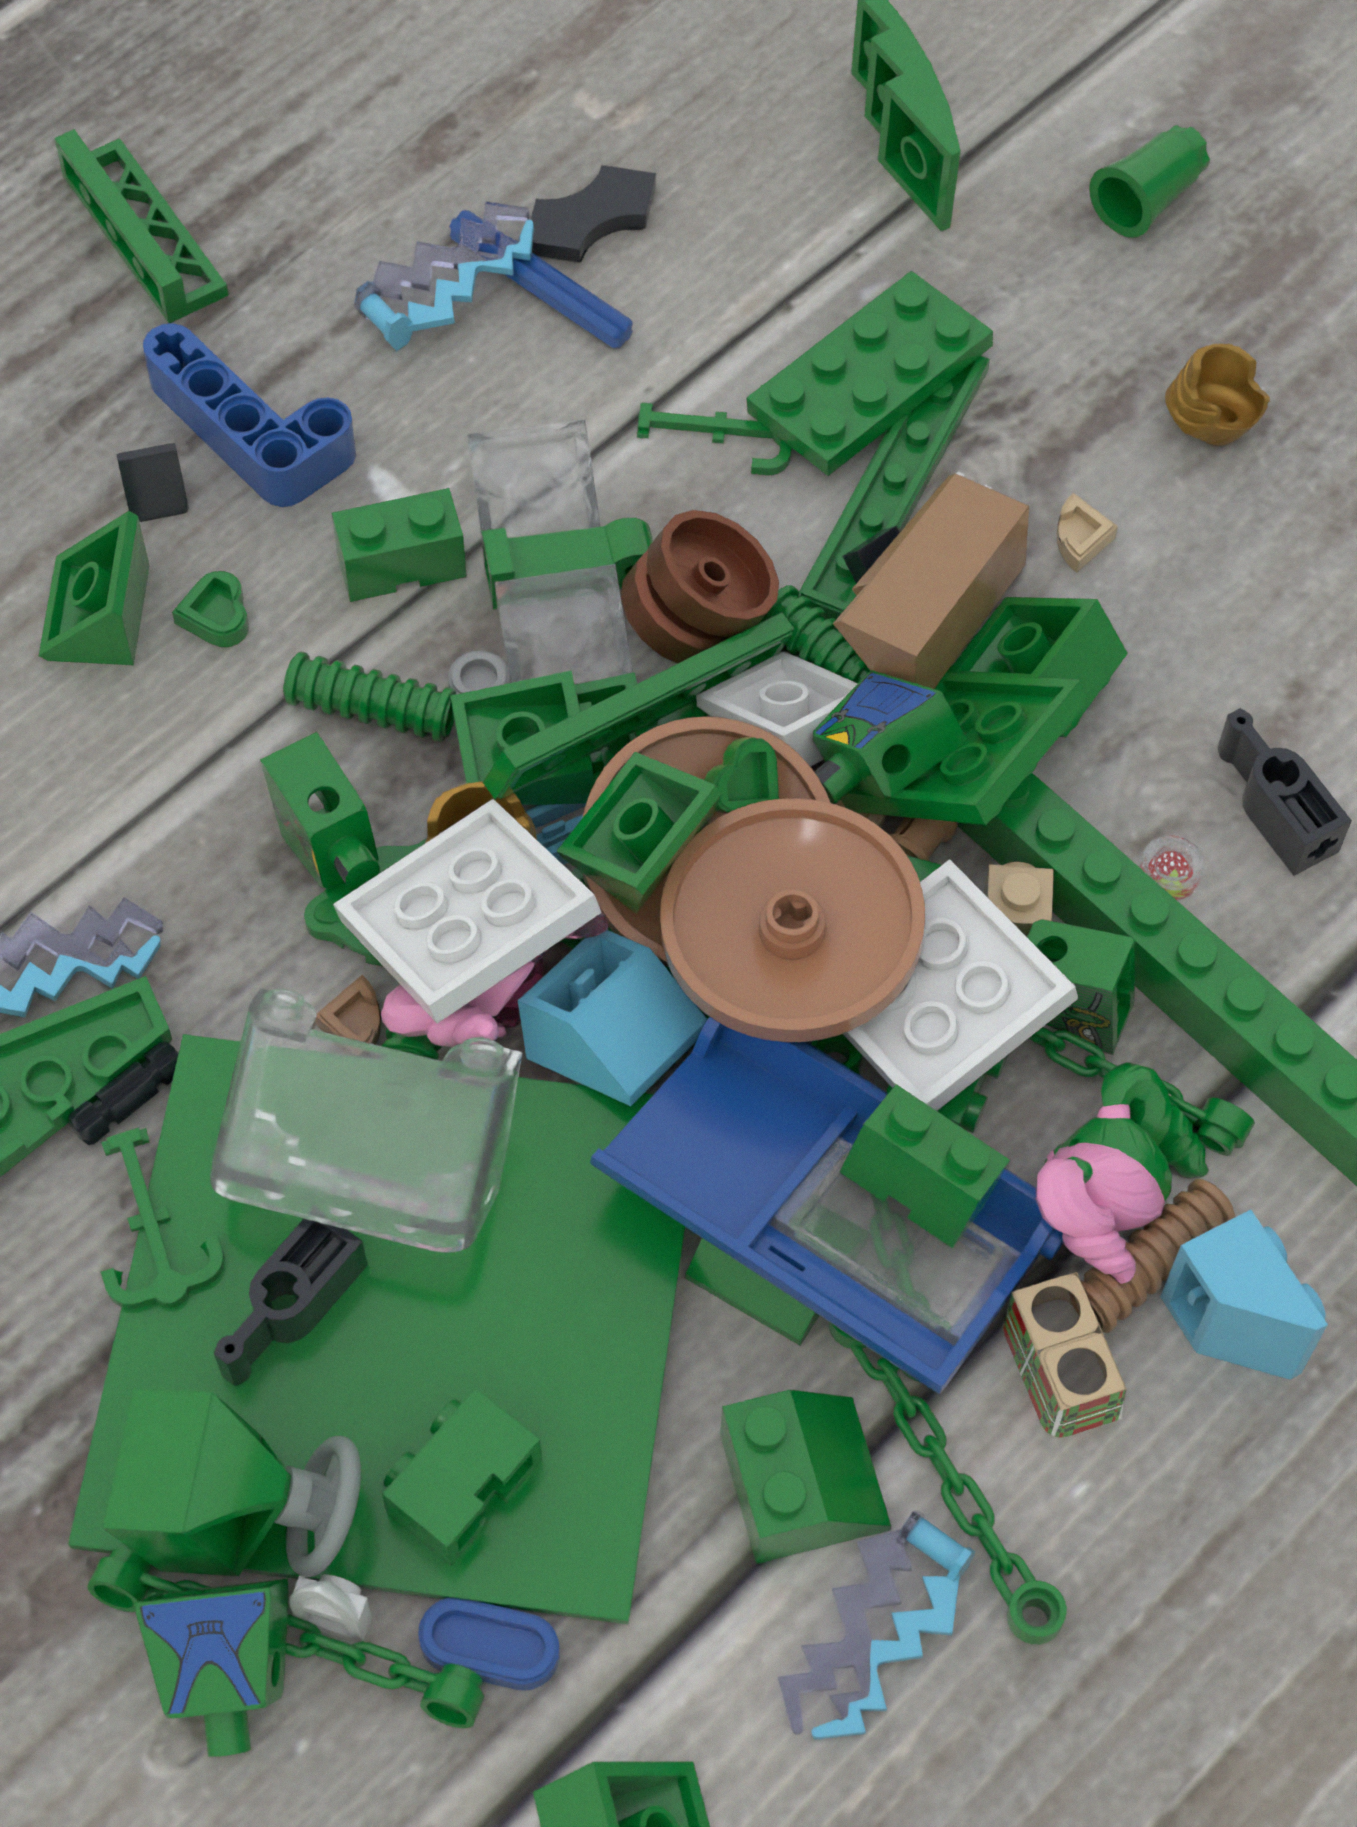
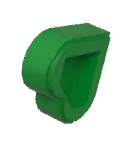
[172,571,249,647]
[704,737,779,814]

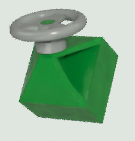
[102,1388,361,1577]

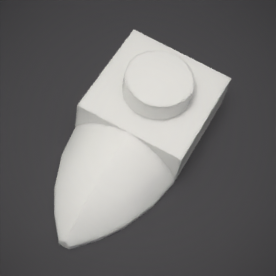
[289,1575,372,1642]

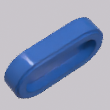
[418,1598,560,1691]

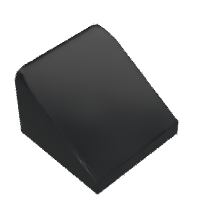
[116,443,189,522]

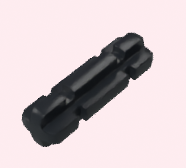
[68,1041,179,1145]

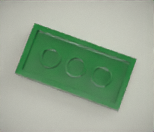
[746,270,993,476]

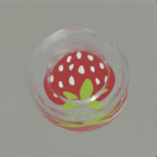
[1139,835,1204,900]

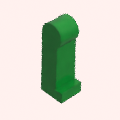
[481,518,653,609]

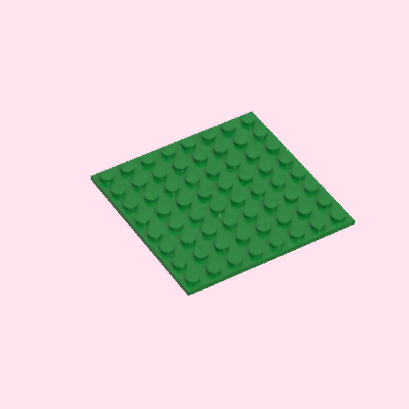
[68,1034,685,1625]

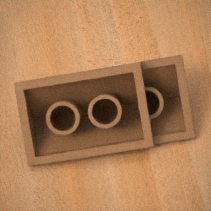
[833,473,1029,689]

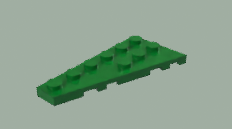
[0,976,173,1177]

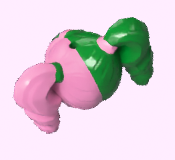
[1036,1062,1209,1284]

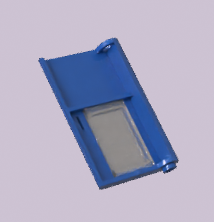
[590,1016,1064,1394]

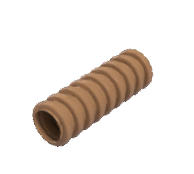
[1069,1179,1236,1333]

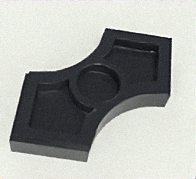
[530,165,656,262]

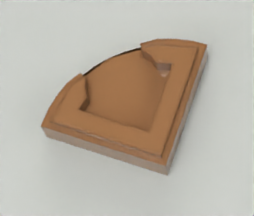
[315,975,381,1058]

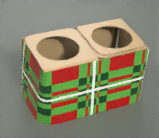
[1003,1272,1127,1438]

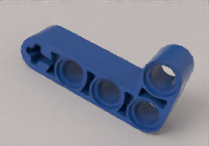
[143,323,356,507]

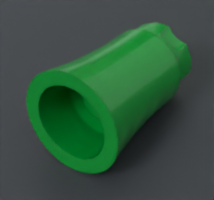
[1089,125,1210,238]

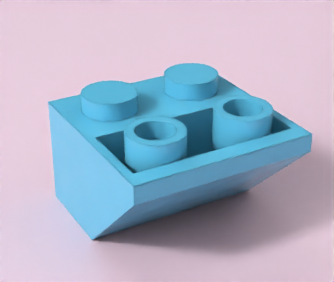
[518,926,707,1106]
[1160,1209,1328,1380]

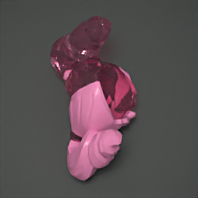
[381,913,609,1047]

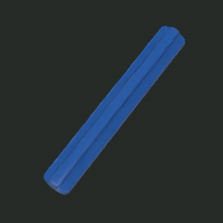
[449,210,633,349]

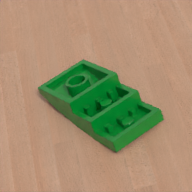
[851,0,961,232]
[450,670,707,805]

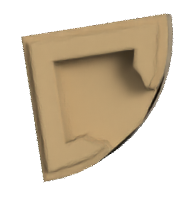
[1056,493,1118,573]

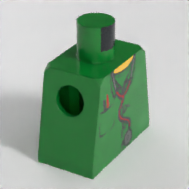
[260,732,380,889]

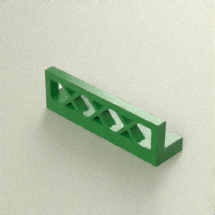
[54,129,229,324]

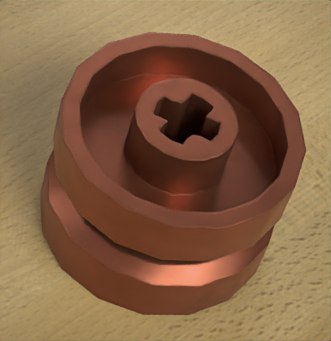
[621,510,779,664]

